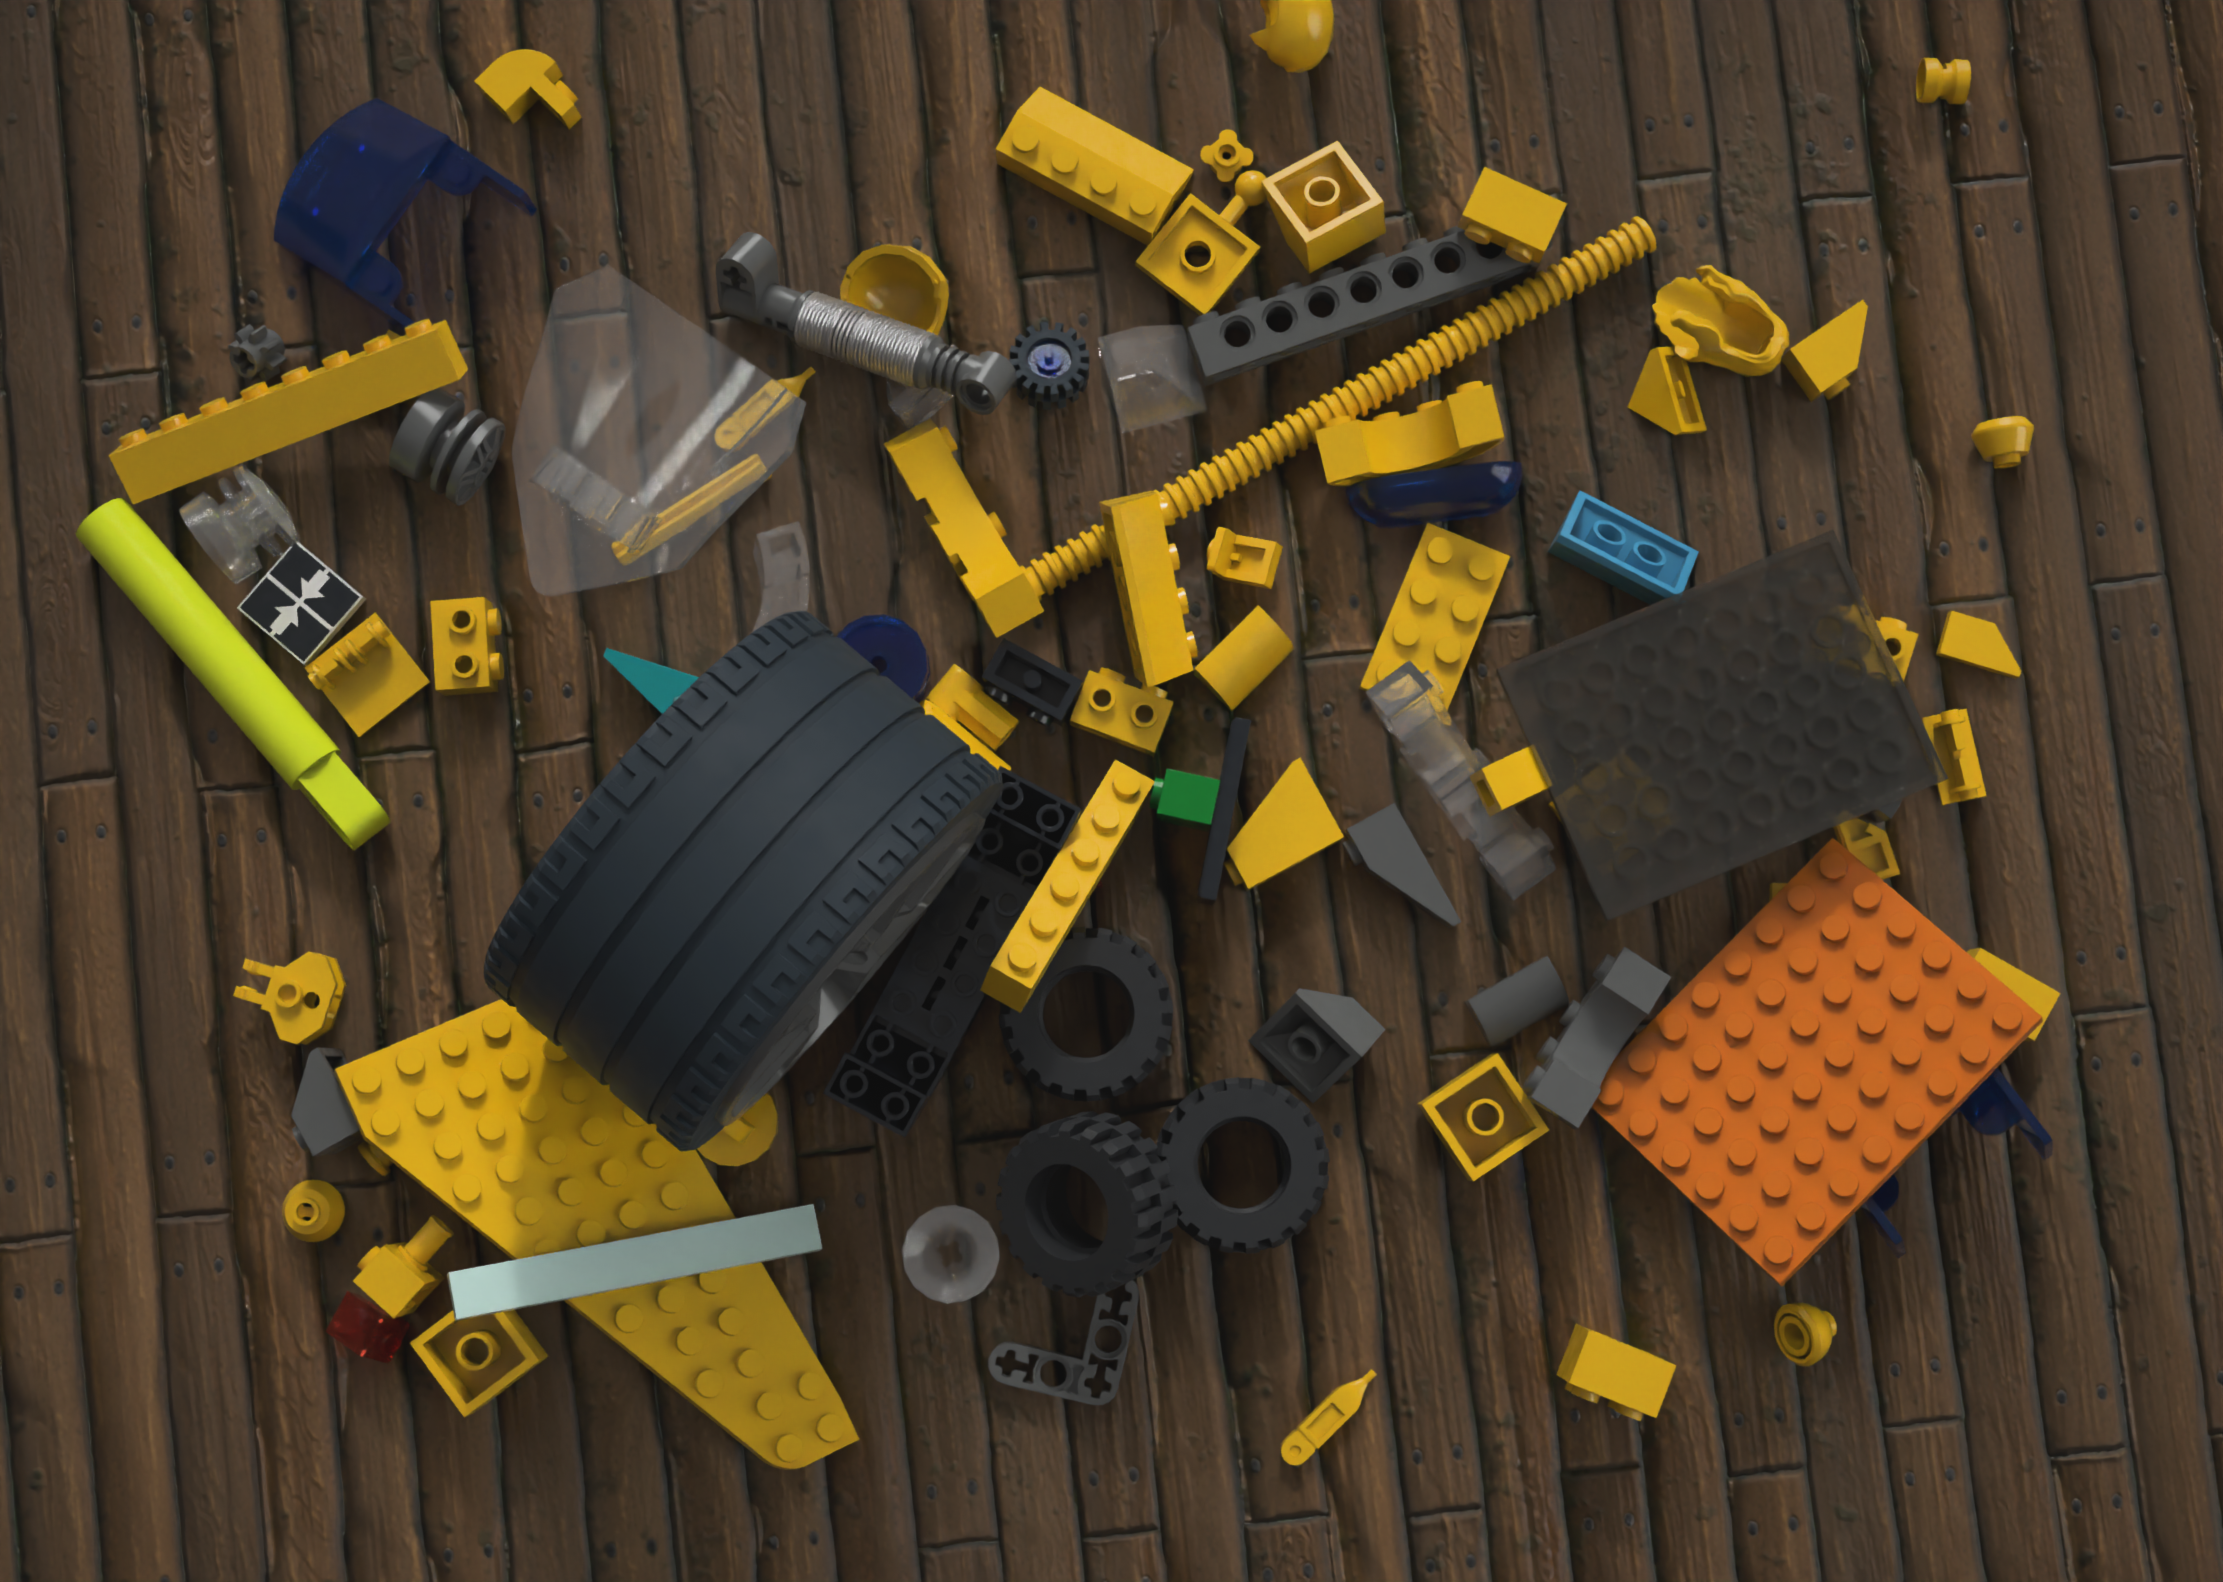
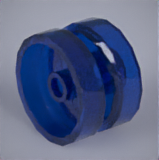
[837,614,931,703]

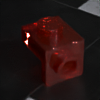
[325,1291,410,1363]

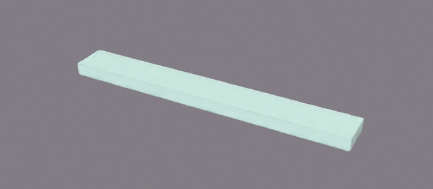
[447,1204,822,1321]

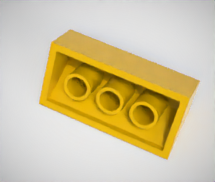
[995,87,1194,246]
[1099,491,1198,687]

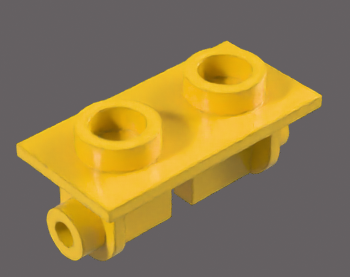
[1922,709,1987,805]

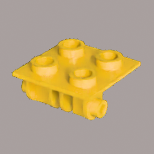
[305,612,430,738]

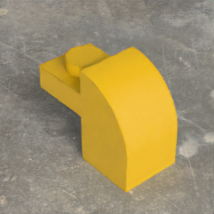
[474,49,582,130]
[1469,745,1554,817]

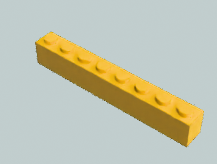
[109,318,468,504]

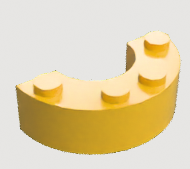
[1315,381,1505,486]

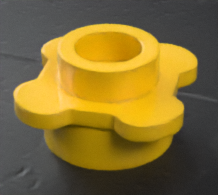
[1200,129,1253,182]

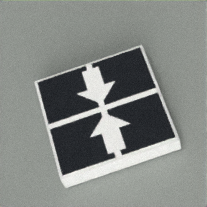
[237,540,366,666]

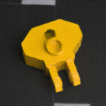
[233,951,347,1045]

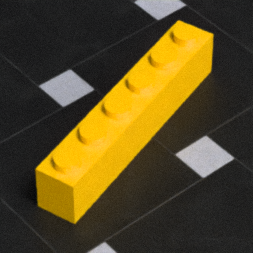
[980,759,1154,1013]

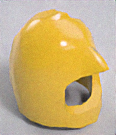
[1249,0,1335,73]

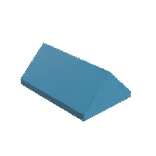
[1547,490,1699,613]

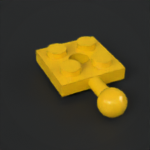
[1135,170,1267,316]

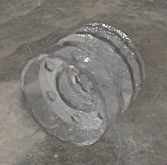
[179,464,301,585]
[902,1205,1000,1303]

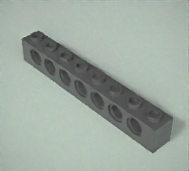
[1187,225,1543,386]

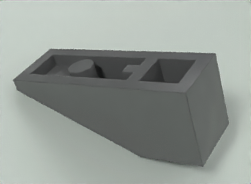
[1342,803,1461,928]

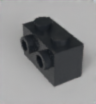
[982,638,1083,728]

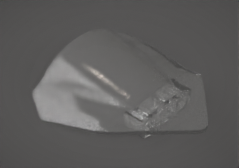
[512,265,806,597]

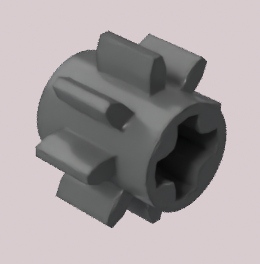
[228,324,287,382]

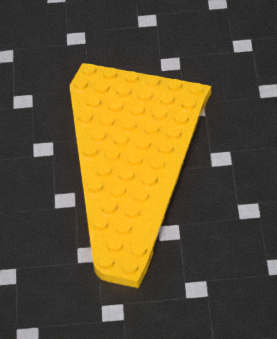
[334,999,859,1470]

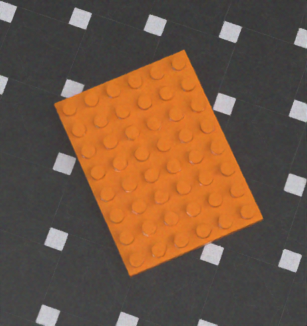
[1591,838,2043,1287]

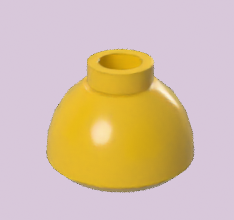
[1774,1303,1837,1367]

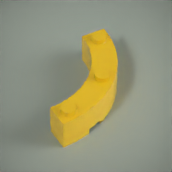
[884,418,1044,638]

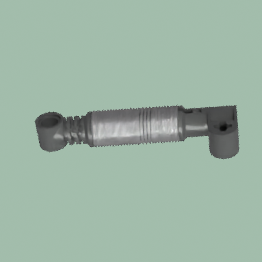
[716,232,1017,415]

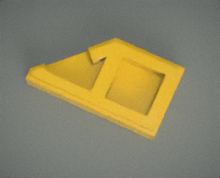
[1936,611,2021,679]
[1828,807,1900,880]

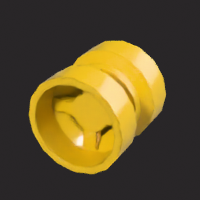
[1916,58,1971,105]

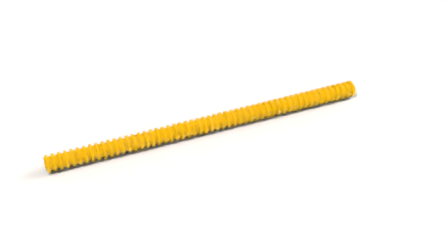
[1020,216,1656,602]

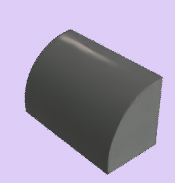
[1464,956,1569,1049]

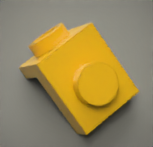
[1207,527,1283,589]

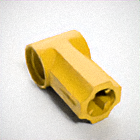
[925,664,1019,751]

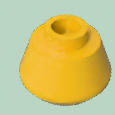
[1971,416,2034,468]
[282,1180,345,1242]

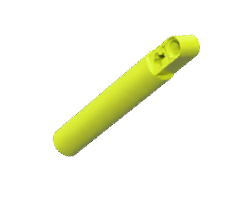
[76,498,391,851]

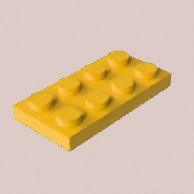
[1359,523,1510,722]

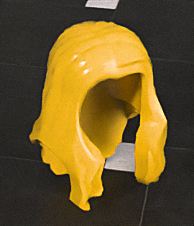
[1652,265,1789,377]

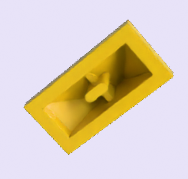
[1628,346,1707,435]

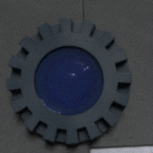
[1009,322,1090,410]

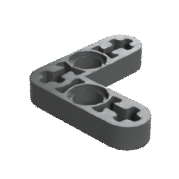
[988,1280,1139,1405]

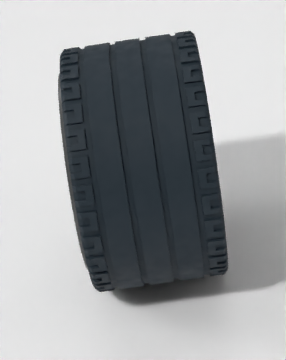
[484,611,1003,1151]

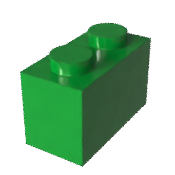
[1149,768,1221,832]

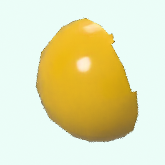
[840,244,949,335]

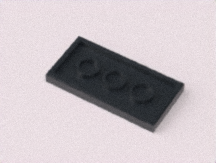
[1196,717,1251,905]

